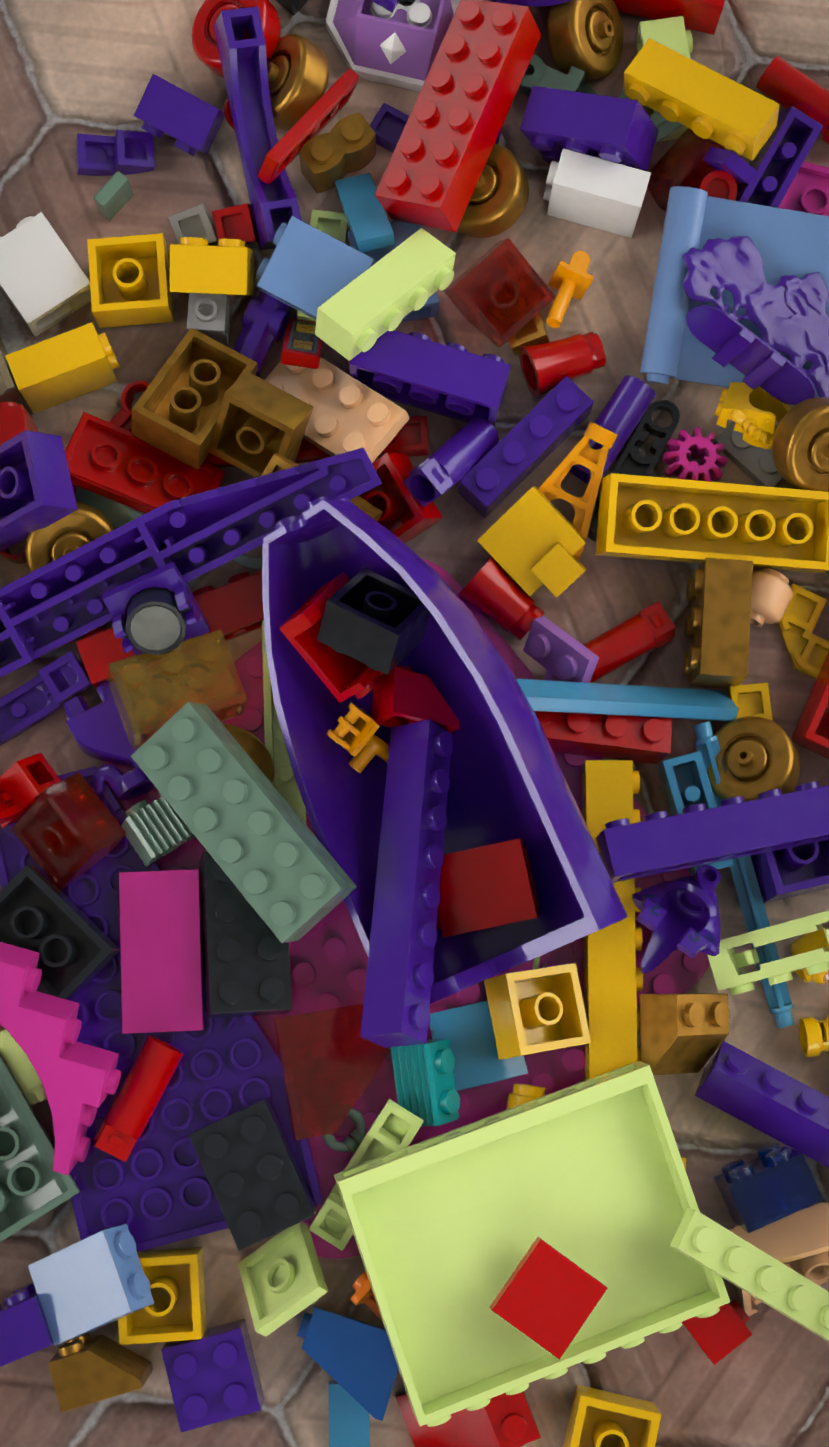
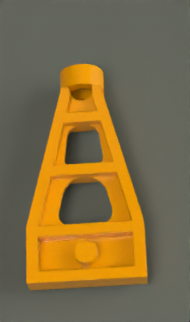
[538,421,618,560]

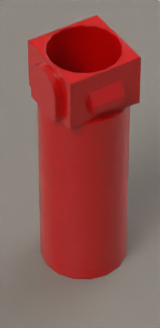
[756,55,829,145]
[583,601,676,683]
[93,1035,184,1162]

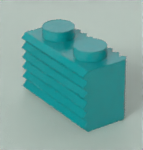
[391,1039,460,1127]

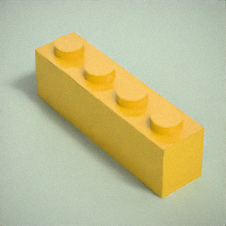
[624,38,779,161]

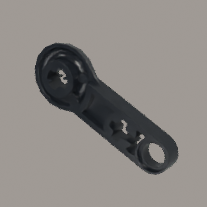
[588,400,680,542]

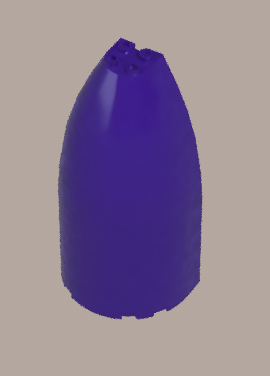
[262,497,628,1004]

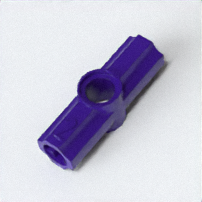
[233,291,290,377]

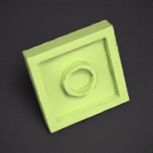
[238,1222,328,1337]

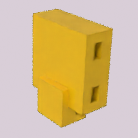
[477,486,588,598]

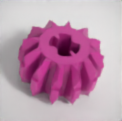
[662,427,728,482]

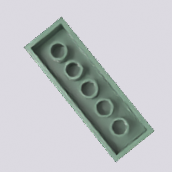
[131,702,357,943]

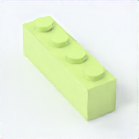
[315,228,456,361]

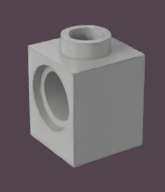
[186,293,231,347]

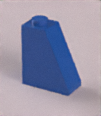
[297,1306,398,1421]

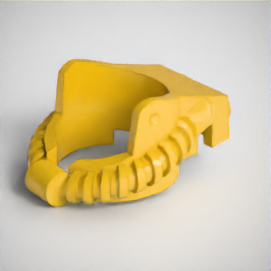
[714,382,791,449]

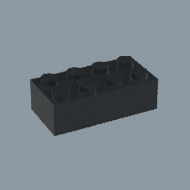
[199,852,293,1018]

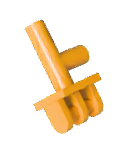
[546,250,594,328]
[326,702,389,773]

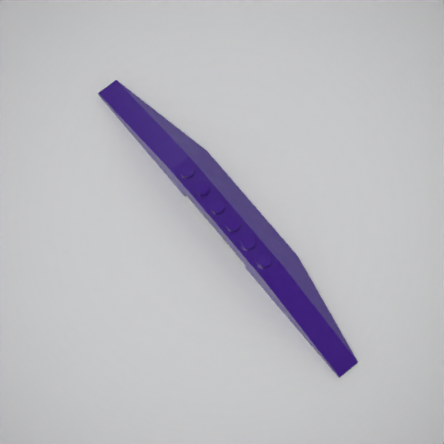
[0,447,382,677]

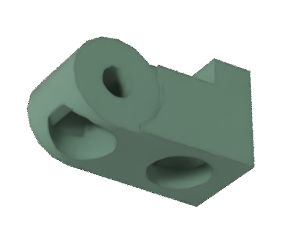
[518,54,585,97]

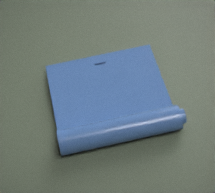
[640,186,829,398]

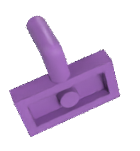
[523,616,599,683]

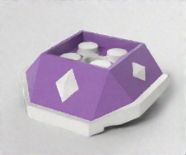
[326,0,460,92]

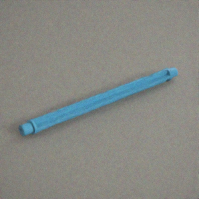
[693,721,795,1028]

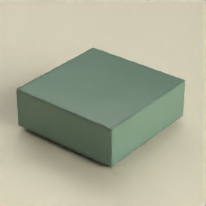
[94,171,134,222]

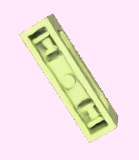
[708,910,829,996]

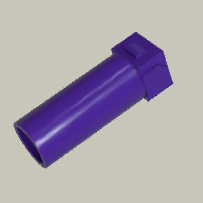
[569,375,656,485]
[403,418,499,508]

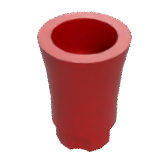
[519,332,606,397]
[458,557,545,640]

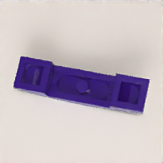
[0,651,92,746]

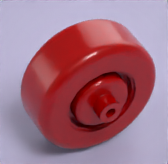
[191,0,281,78]

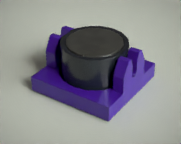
[102,562,210,662]

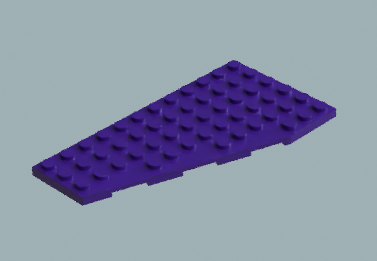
[0,766,323,1252]

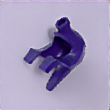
[632,865,721,973]

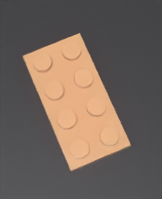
[265,357,410,463]

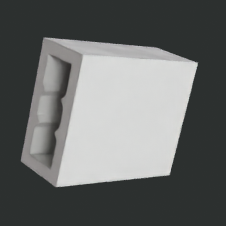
[543,148,651,238]
[0,212,91,337]

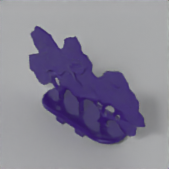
[682,236,829,405]

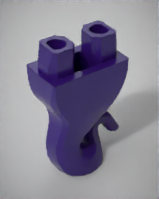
[64,679,155,800]

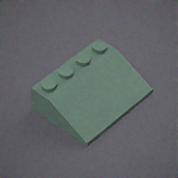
[0,1054,80,1242]

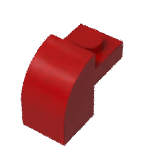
[0,753,63,828]

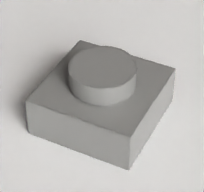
[168,203,218,245]

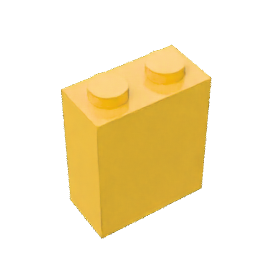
[5,322,120,414]

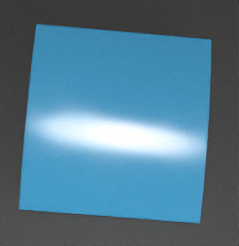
[429,1000,528,1091]

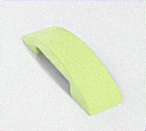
[308,1099,424,1251]

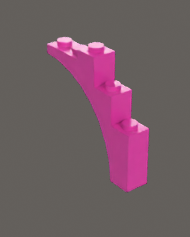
[0,942,121,1175]

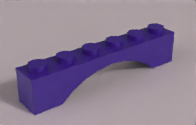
[214,6,302,251]

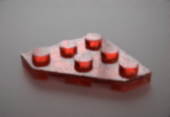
[274,1003,391,1141]

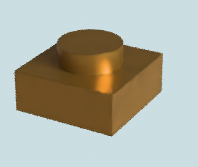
[503,305,550,356]

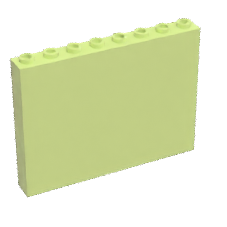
[334,1061,730,1427]

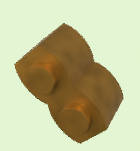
[299,113,376,193]

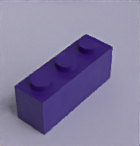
[735,106,823,208]

